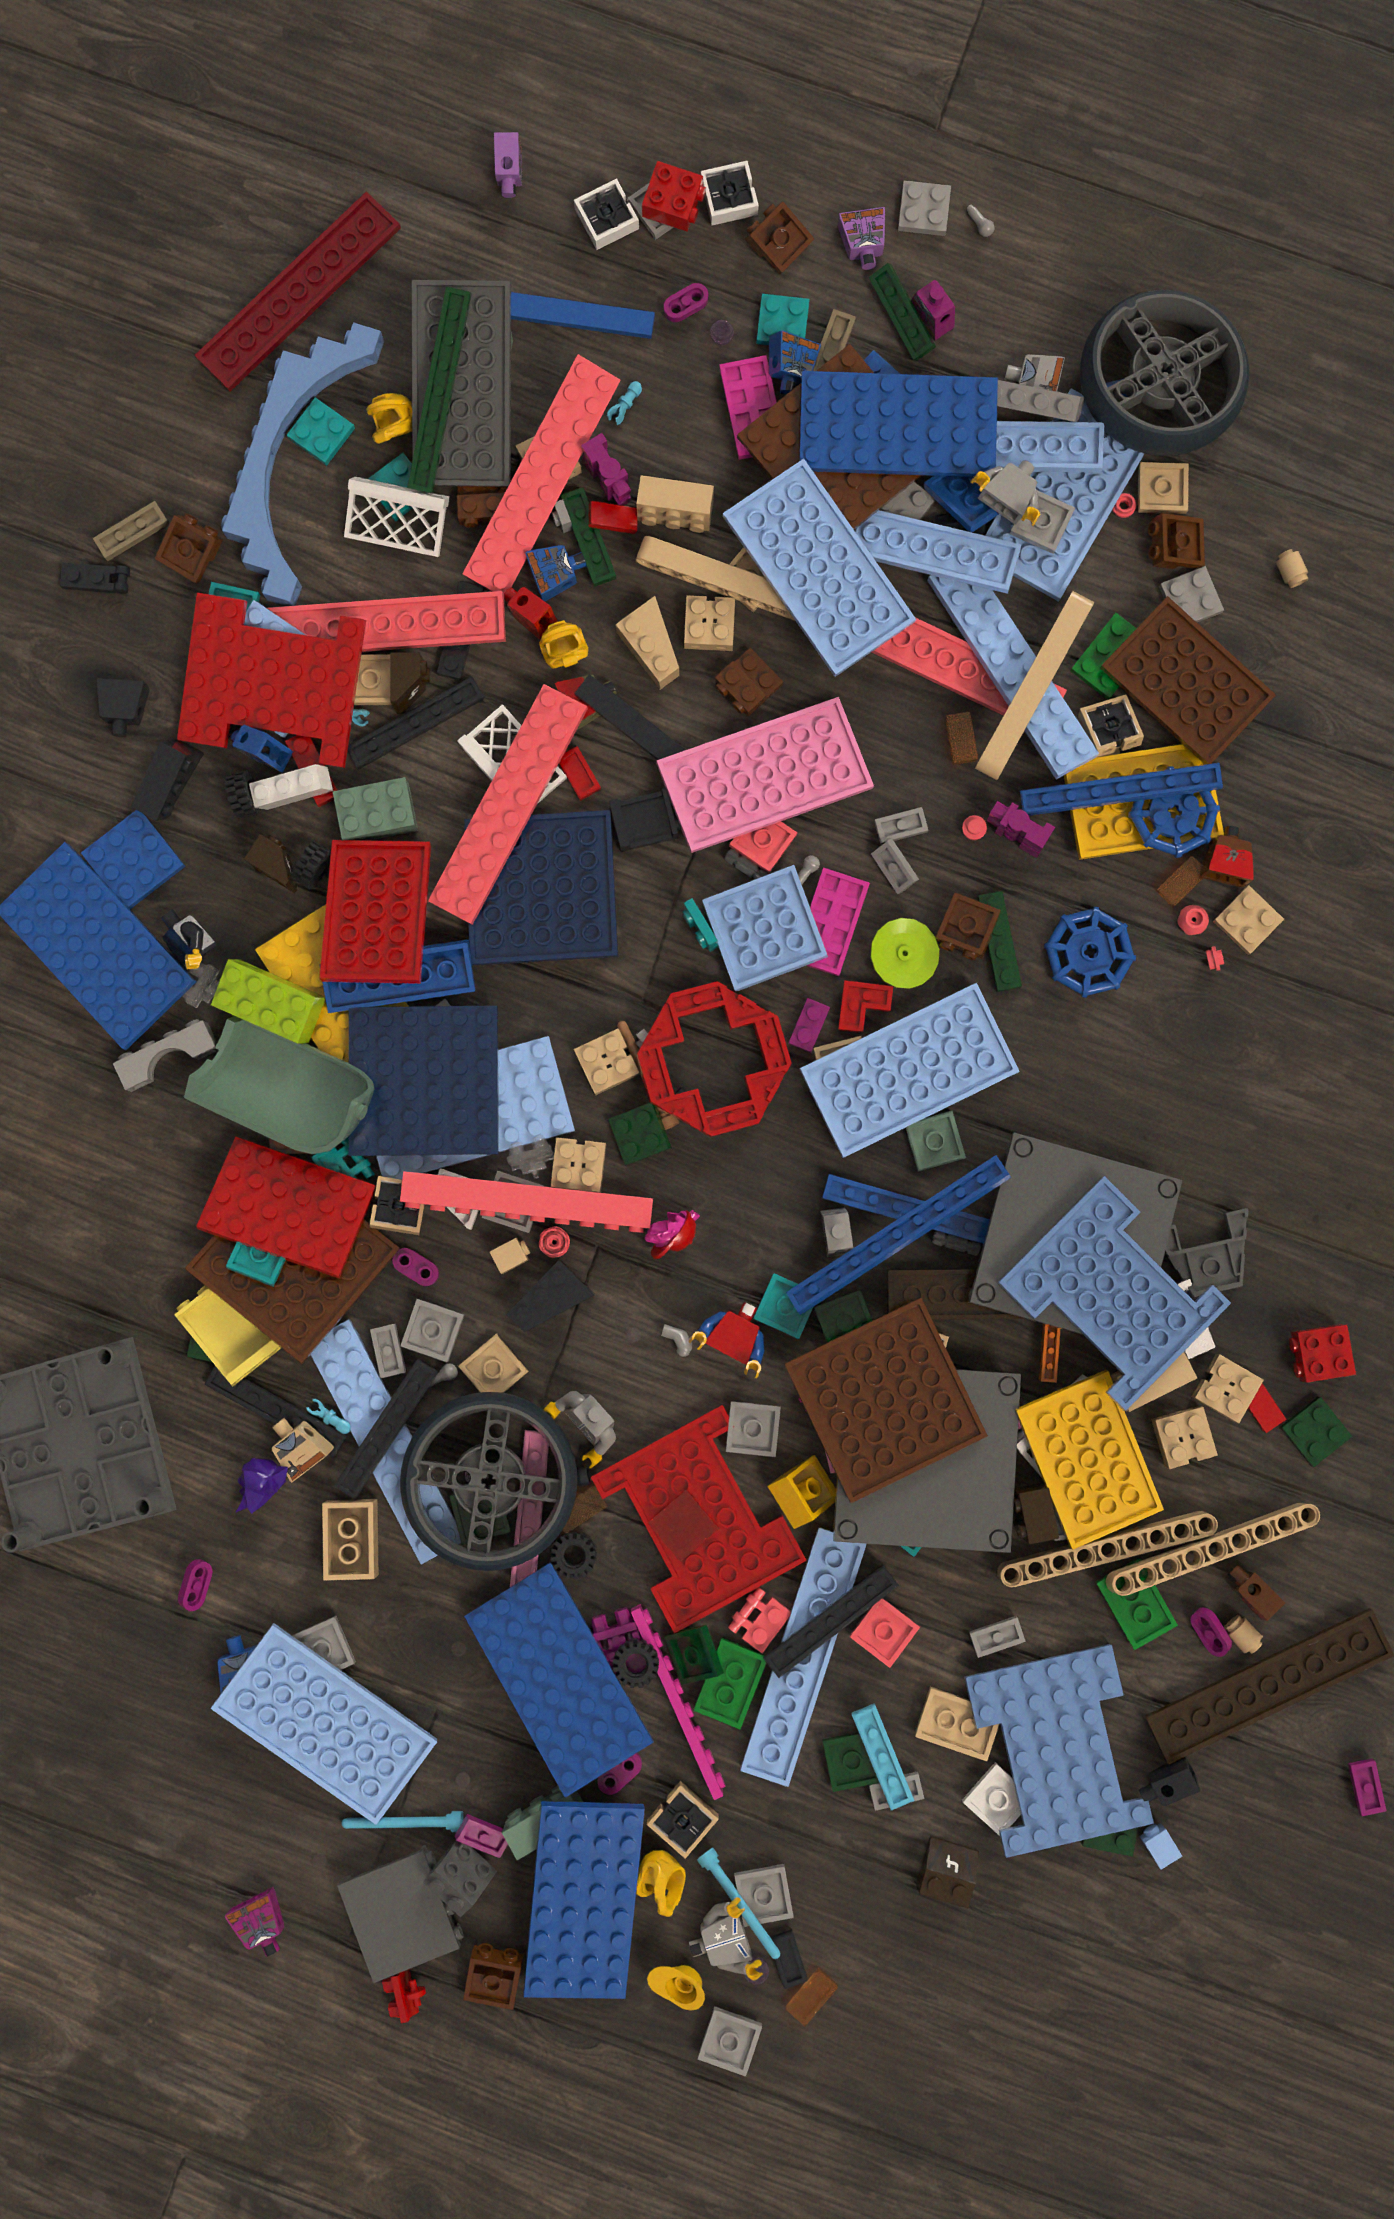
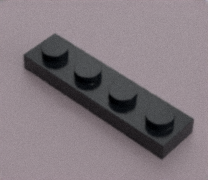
[437,581,484,681]

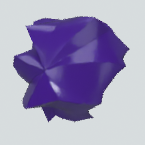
[235,1458,288,1514]

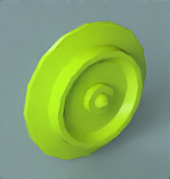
[870,918,939,989]

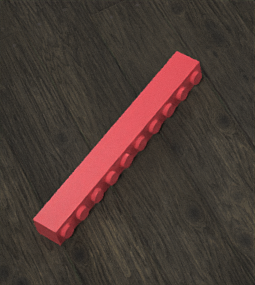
[400,1171,653,1233]

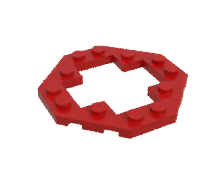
[636,981,792,1137]

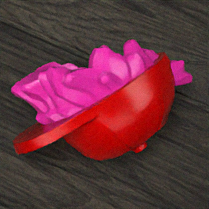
[645,1210,700,1259]

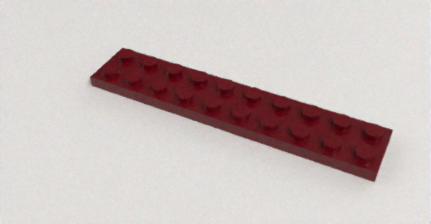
[194,191,401,392]

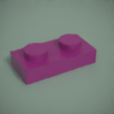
[788,998,830,1053]
[1348,1758,1387,1816]
[455,1814,508,1858]

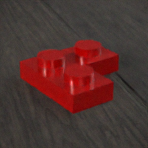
[838,980,893,1033]

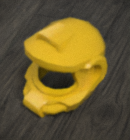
[366,393,412,444]
[539,620,588,669]
[636,1850,686,1917]

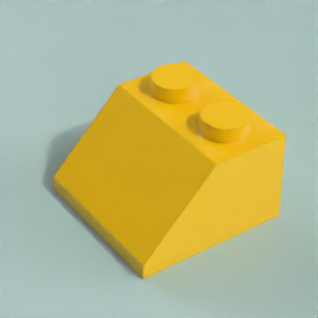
[768,1455,836,1529]

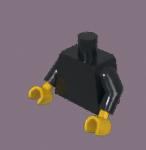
[161,910,217,969]

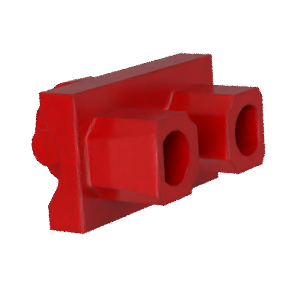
[382,1969,426,2023]

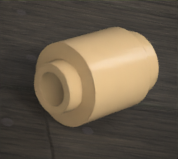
[1276,549,1308,588]
[1224,1615,1262,1654]

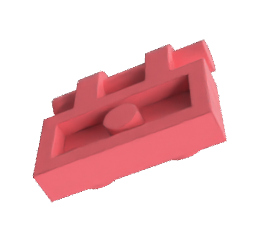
[728,1587,791,1653]

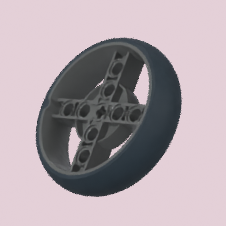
[1080,290,1249,456]
[400,1392,577,1571]

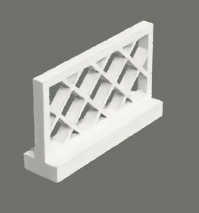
[344,477,449,557]
[458,704,567,804]

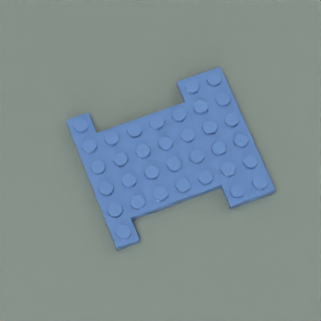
[997,1176,1231,1411]
[964,1644,1154,1858]

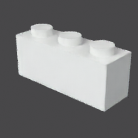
[249,764,333,810]

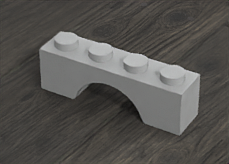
[997,380,1085,422]
[113,1019,218,1092]

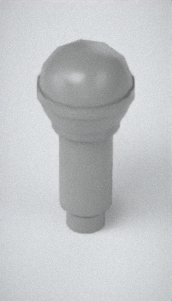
[966,205,995,237]
[798,855,820,884]
[430,1363,458,1387]

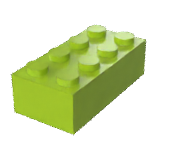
[211,959,325,1044]

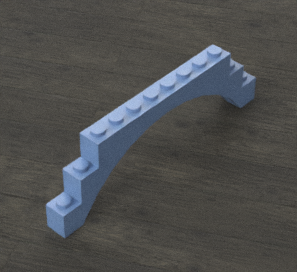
[221,323,384,606]

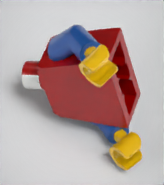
[689,1302,764,1378]

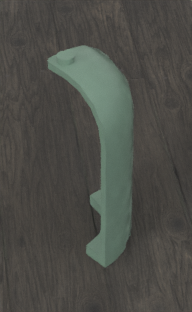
[184,1016,374,1154]

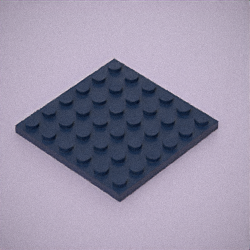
[464,810,618,966]
[349,1006,499,1156]

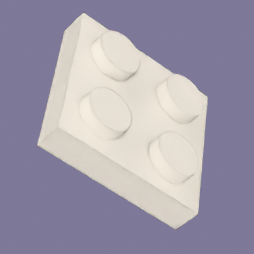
[962,1762,1021,1836]

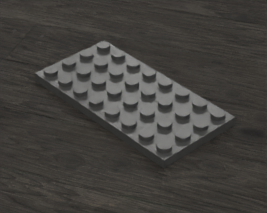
[412,280,511,487]

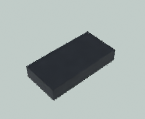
[770,1929,808,1989]

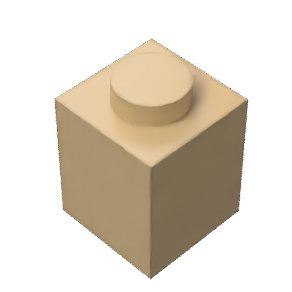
[490,1238,531,1274]

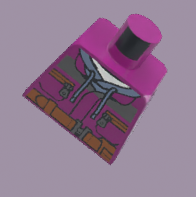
[911,280,955,341]
[225,1887,284,1957]

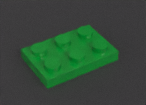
[1070,613,1137,700]
[1095,1557,1178,1650]
[693,1638,766,1729]

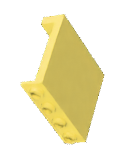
[174,1286,281,1387]

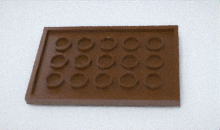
[1100,596,1276,765]

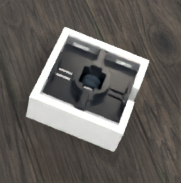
[701,161,759,225]
[574,179,639,250]

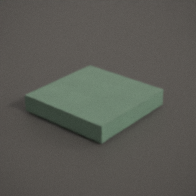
[905,1111,966,1172]

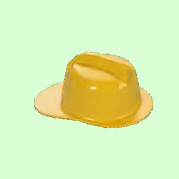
[647,1965,705,2010]

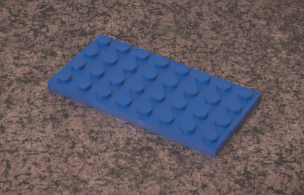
[799,371,998,477]
[0,842,197,1050]
[464,1563,654,1798]
[523,1801,645,1999]

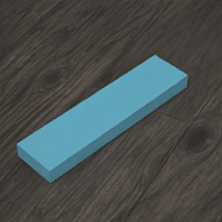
[851,1704,914,1810]

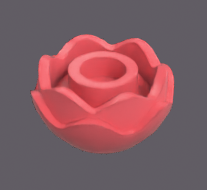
[1177,905,1209,935]
[539,1226,570,1258]

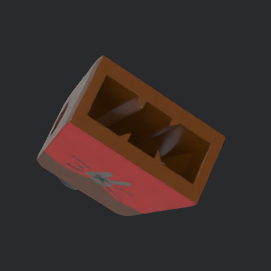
[1199,826,1254,888]
[1227,1565,1286,1621]

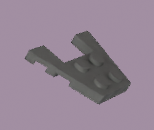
[1165,1208,1249,1297]

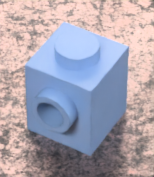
[1139,1823,1182,1869]

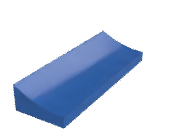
[319,940,476,1013]

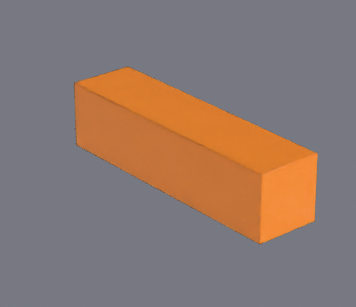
[1039,1324,1061,1383]

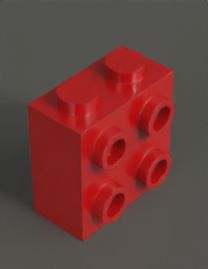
[642,161,706,232]
[1289,1324,1356,1383]

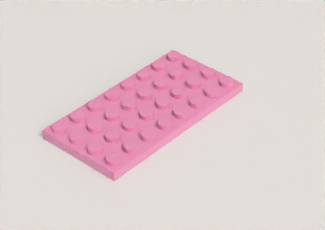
[656,697,874,853]

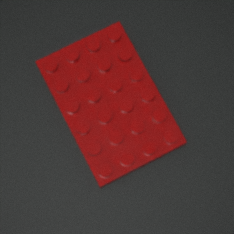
[319,840,431,984]
[196,1137,376,1279]

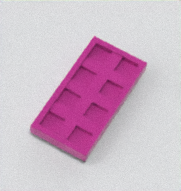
[719,355,777,460]
[806,868,870,976]

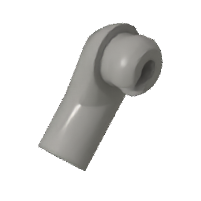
[661,1325,692,1357]

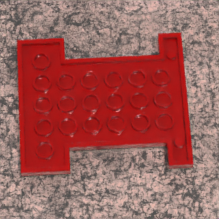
[177,593,366,768]
[591,1404,807,1634]

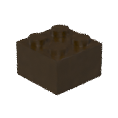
[1013,1483,1059,1544]

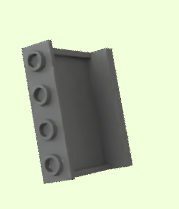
[337,1845,464,1983]

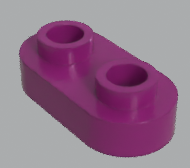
[664,283,708,322]
[393,1248,439,1286]
[178,1559,213,1611]
[1191,1607,1232,1657]
[598,1753,642,1795]

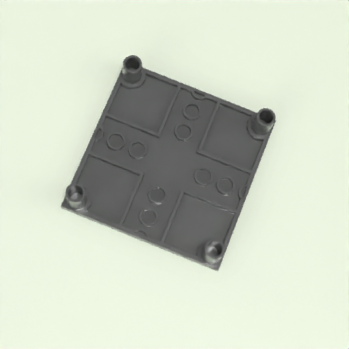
[968,1132,1182,1335]
[0,1337,177,1553]
[833,1369,1021,1553]

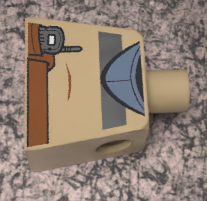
[272,1418,334,1483]

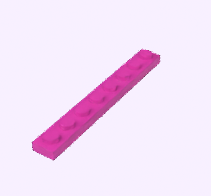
[631,1604,726,1800]

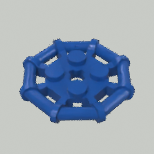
[1128,766,1220,858]
[1044,907,1136,998]

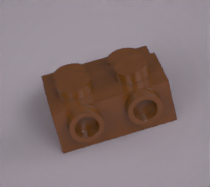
[745,201,814,275]
[457,486,507,528]
[155,513,223,583]
[1148,513,1205,569]
[715,647,784,717]
[936,893,1001,961]
[463,1943,524,2010]

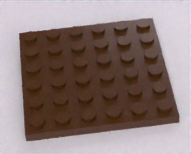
[737,344,922,530]
[185,1220,400,1365]
[784,1298,988,1503]

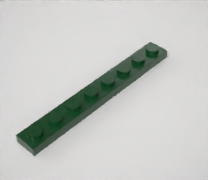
[407,286,472,494]

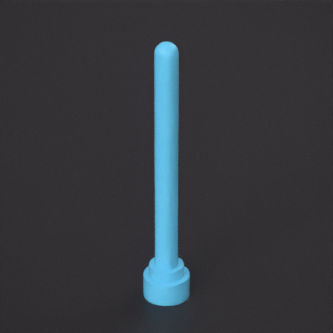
[342,1811,464,1832]
[697,1847,780,1959]

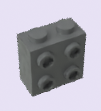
[423,1841,497,1917]

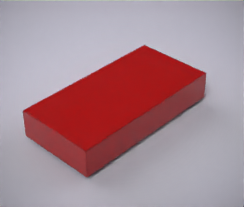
[589,501,637,534]
[559,746,601,801]
[1248,1384,1287,1433]

